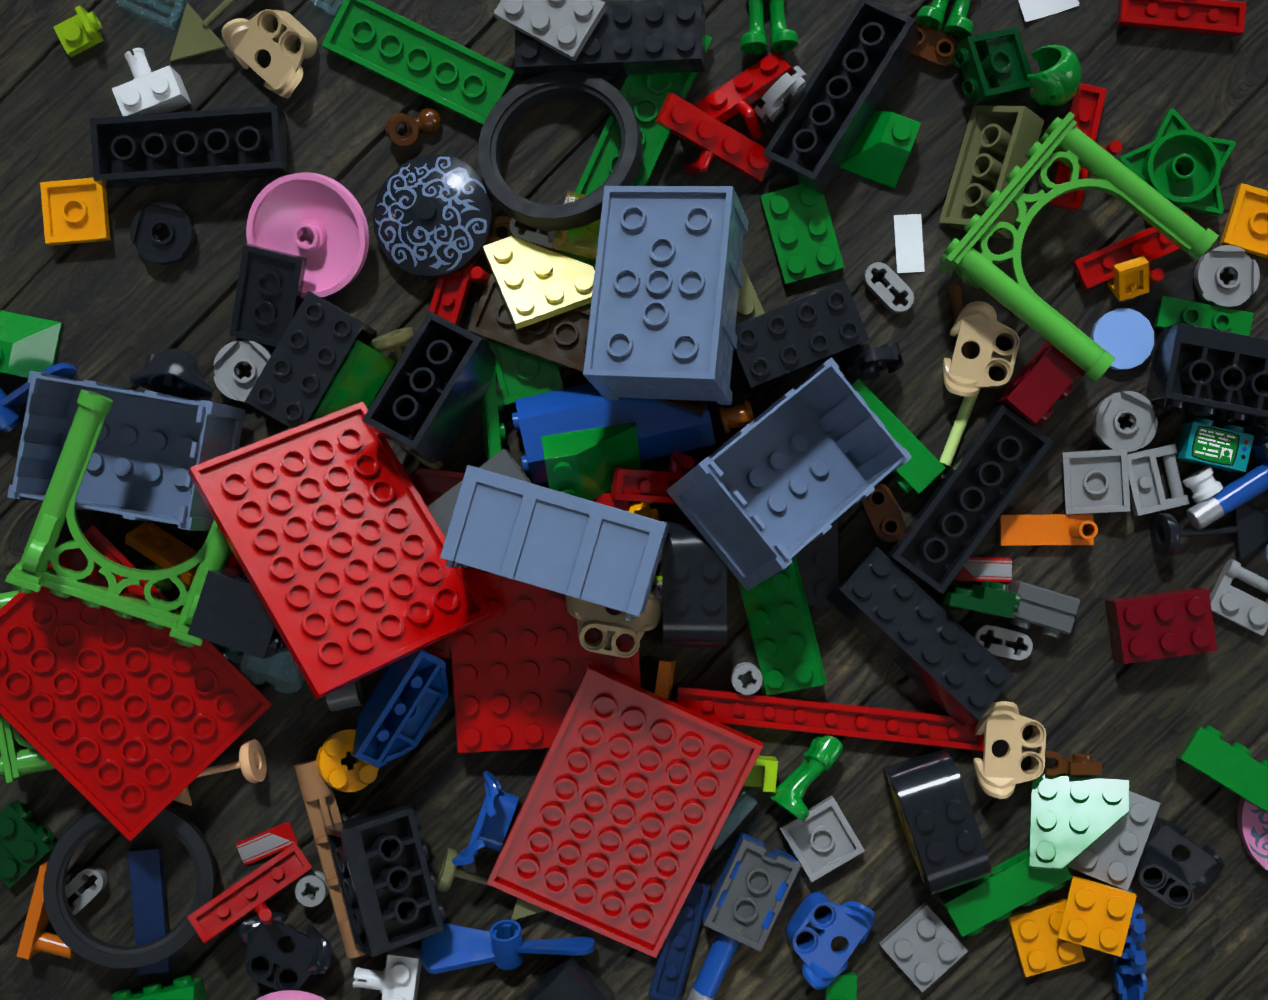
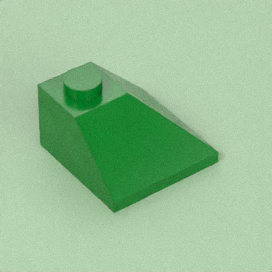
[838,111,921,189]
[0,310,63,378]

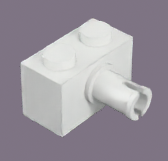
[112,48,192,116]
[353,946,422,1000]

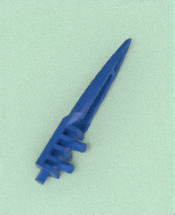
[1111,888,1148,1000]

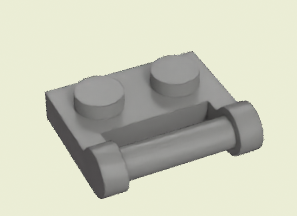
[1128,443,1190,516]
[1210,559,1268,636]

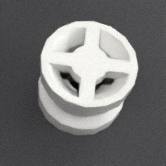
[1182,466,1223,503]

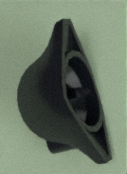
[129,349,213,397]

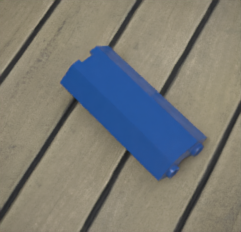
[512,383,716,485]

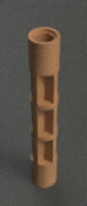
[294,758,366,958]

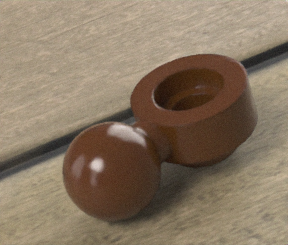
[385,108,441,146]

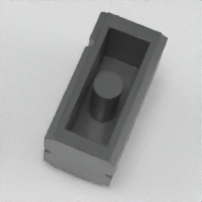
[1010,580,1080,638]

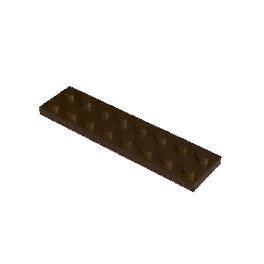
[467,274,708,417]

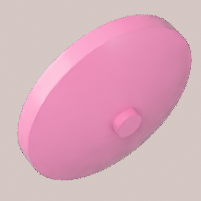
[246,172,369,298]

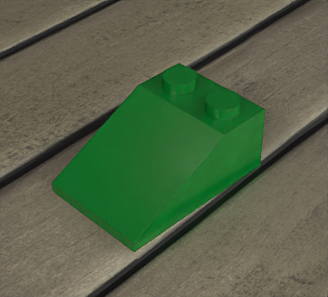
[541,422,641,501]

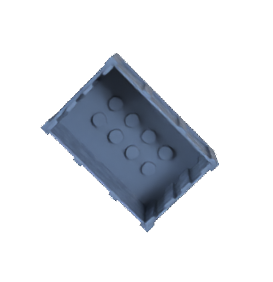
[583,186,749,405]
[666,357,912,591]
[7,370,245,531]
[440,465,669,621]

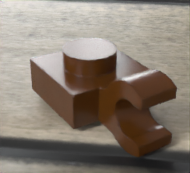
[1043,750,1102,776]

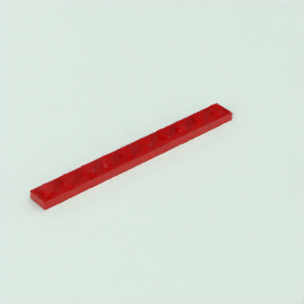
[676,686,984,751]

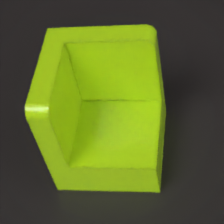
[743,755,778,793]

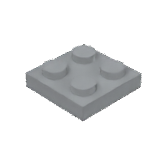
[1062,449,1131,514]
[779,796,865,882]
[879,902,968,992]

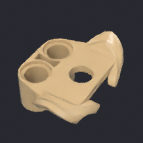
[221,9,317,99]
[943,301,1020,397]
[565,593,662,658]
[973,701,1046,799]

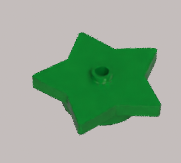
[1117,108,1236,225]

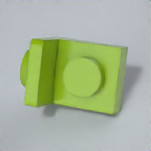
[53,5,104,57]

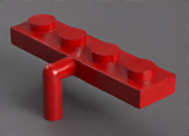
[1117,0,1247,37]
[694,50,794,139]
[1047,83,1122,212]
[655,93,769,182]
[1071,211,1191,290]
[428,257,490,326]
[610,450,695,503]
[187,842,313,945]

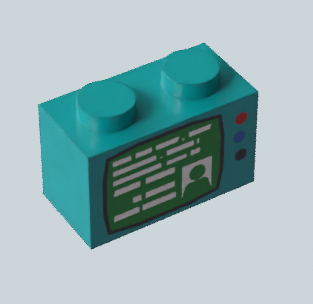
[1175,418,1254,473]

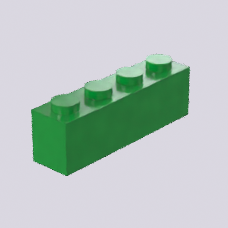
[851,379,945,494]
[1176,725,1268,814]
[939,847,1072,937]

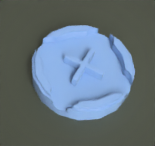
[1090,308,1154,370]

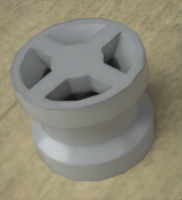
[730,662,763,695]
[295,871,329,907]

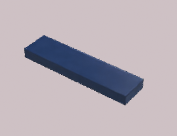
[128,847,172,975]
[648,880,711,1000]

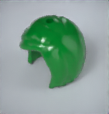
[1027,45,1082,107]

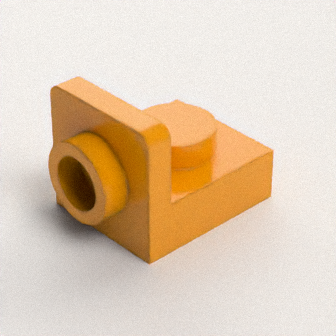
[1107,256,1149,302]

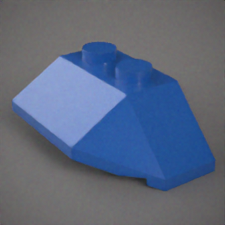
[352,649,449,768]

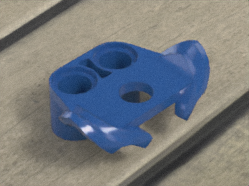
[452,771,520,865]
[785,892,875,990]

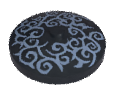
[373,154,495,279]

